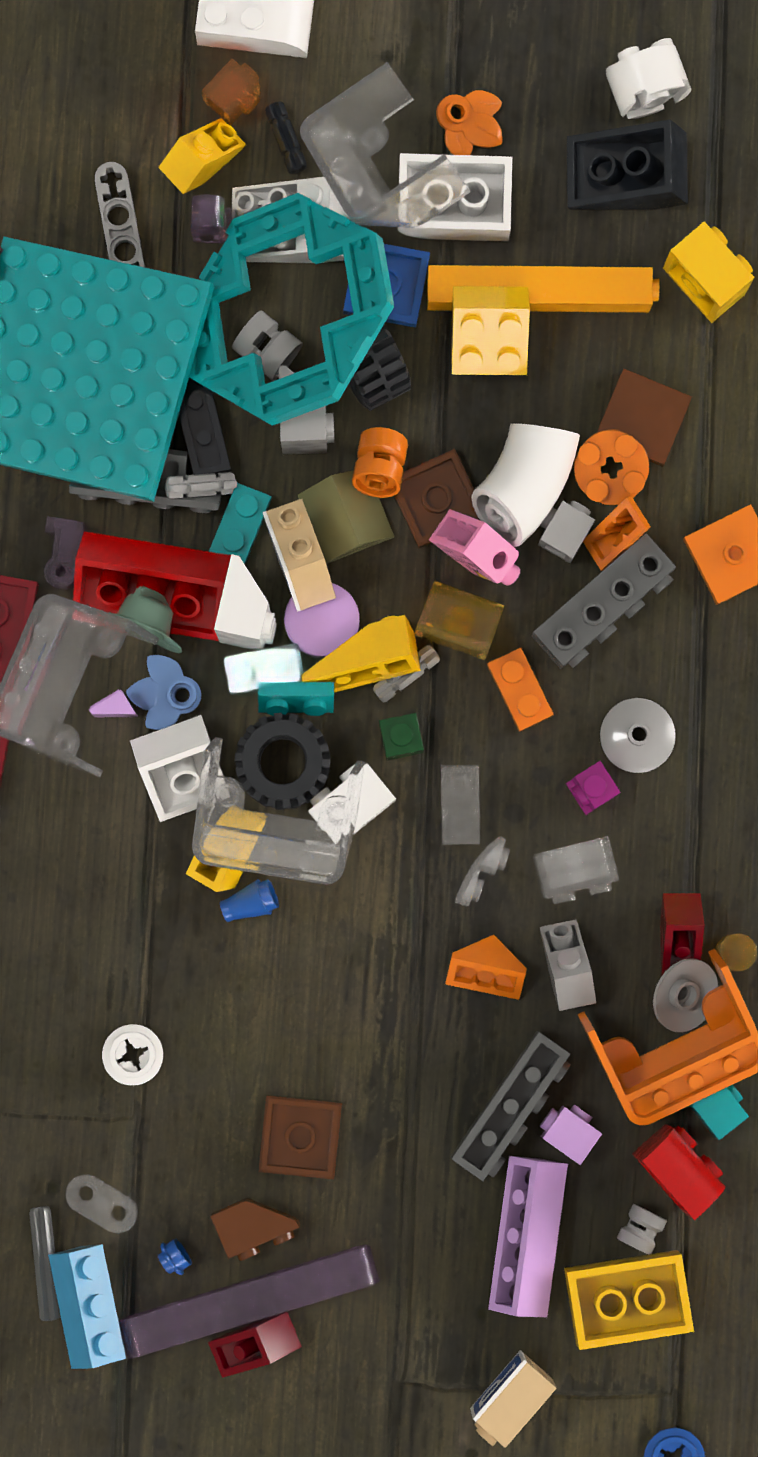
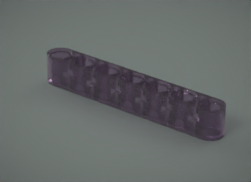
[118,1244,380,1359]

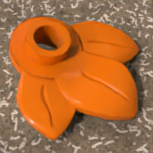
[436,90,502,155]

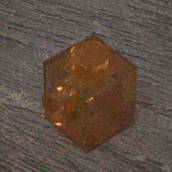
[202,59,261,126]

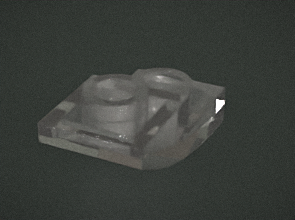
[441,765,480,845]
[454,836,510,908]

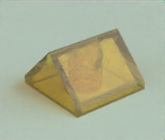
[415,581,504,660]

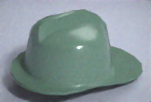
[108,586,182,653]

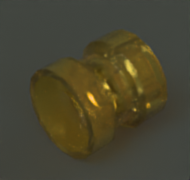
[715,933,757,971]

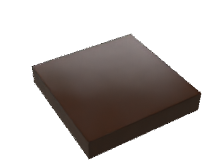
[597,368,692,467]
[394,449,480,549]
[258,1095,342,1180]

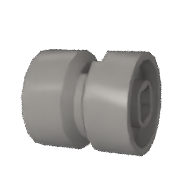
[232,310,303,381]

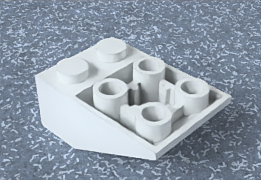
[232,176,351,263]

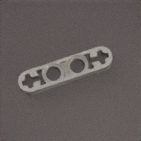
[95,162,145,268]

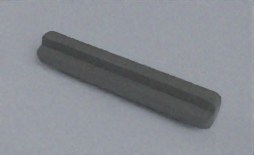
[29,1206,61,1321]

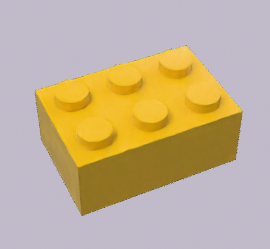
[564,1250,694,1350]

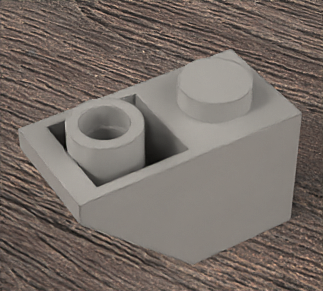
[540,919,596,1011]

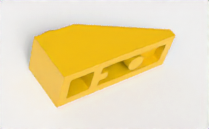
[301,615,421,693]

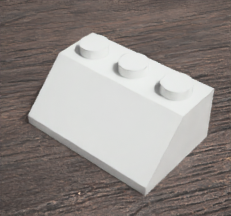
[214,554,277,652]

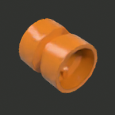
[352,427,408,498]

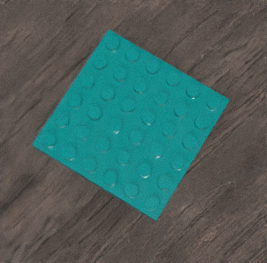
[0,236,215,502]

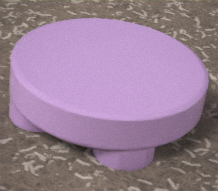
[284,583,360,658]

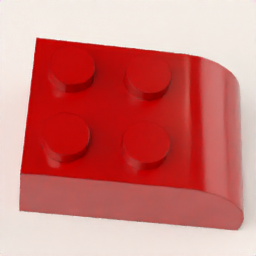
[632,1124,725,1220]

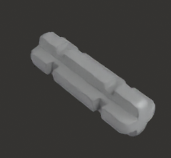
[164,472,237,499]
[373,645,440,703]

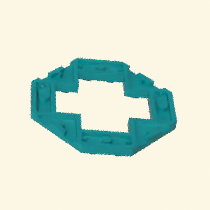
[189,193,394,426]

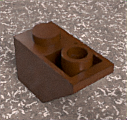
[210,1198,300,1261]

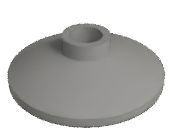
[600,698,675,773]
[653,958,718,1032]

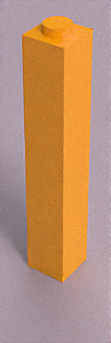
[427,265,660,313]

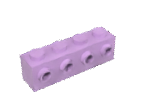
[488,1156,568,1317]

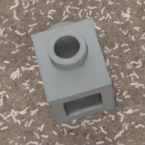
[538,501,595,563]

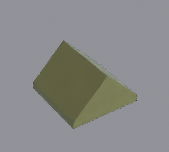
[298,470,394,564]

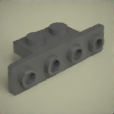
[69,449,222,513]

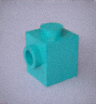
[689,1085,749,1140]

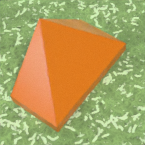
[583,496,651,571]
[445,935,527,1000]

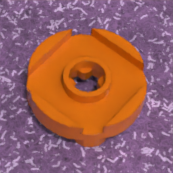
[574,429,649,505]

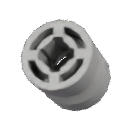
[617,1203,667,1255]

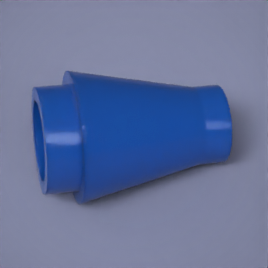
[220,879,279,922]

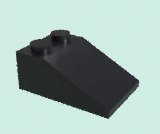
[567,119,688,210]

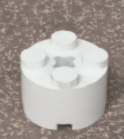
[606,38,691,119]

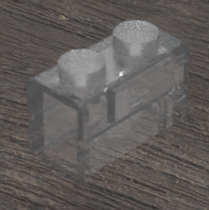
[533,836,619,904]

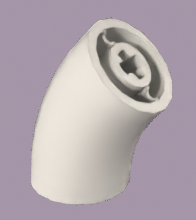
[471,424,580,547]

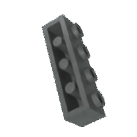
[531,533,676,669]
[450,1031,571,1181]

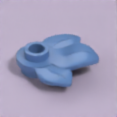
[126,655,201,730]

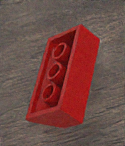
[72,531,231,641]

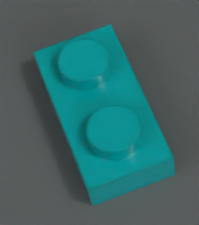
[209,483,272,564]
[258,682,334,716]

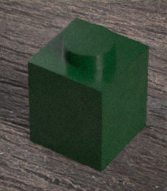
[379,713,424,761]

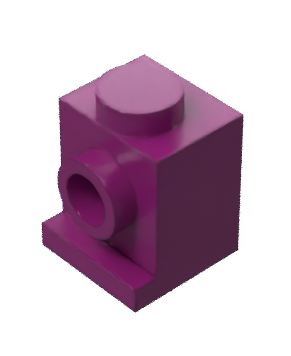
[565,761,621,815]

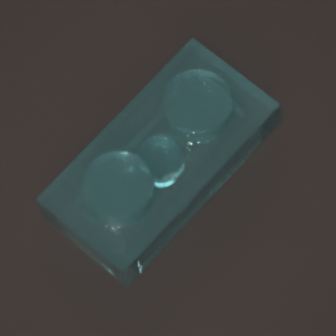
[224,643,303,695]

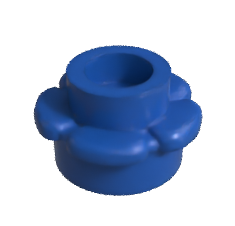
[158,1239,192,1275]

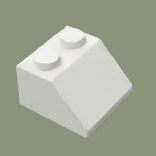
[130,715,231,822]

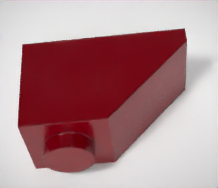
[660,893,705,977]
[208,1311,302,1378]

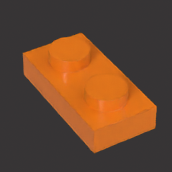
[487,648,554,732]

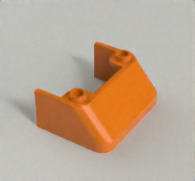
[577,949,758,1125]

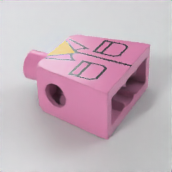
[429,509,520,586]

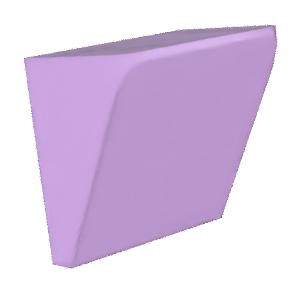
[89,689,138,717]

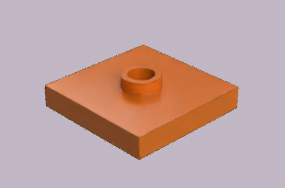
[683,504,758,605]

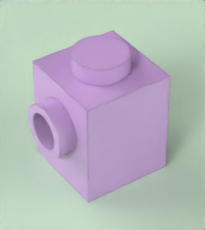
[540,1105,602,1165]

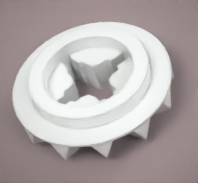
[102,1024,163,1085]

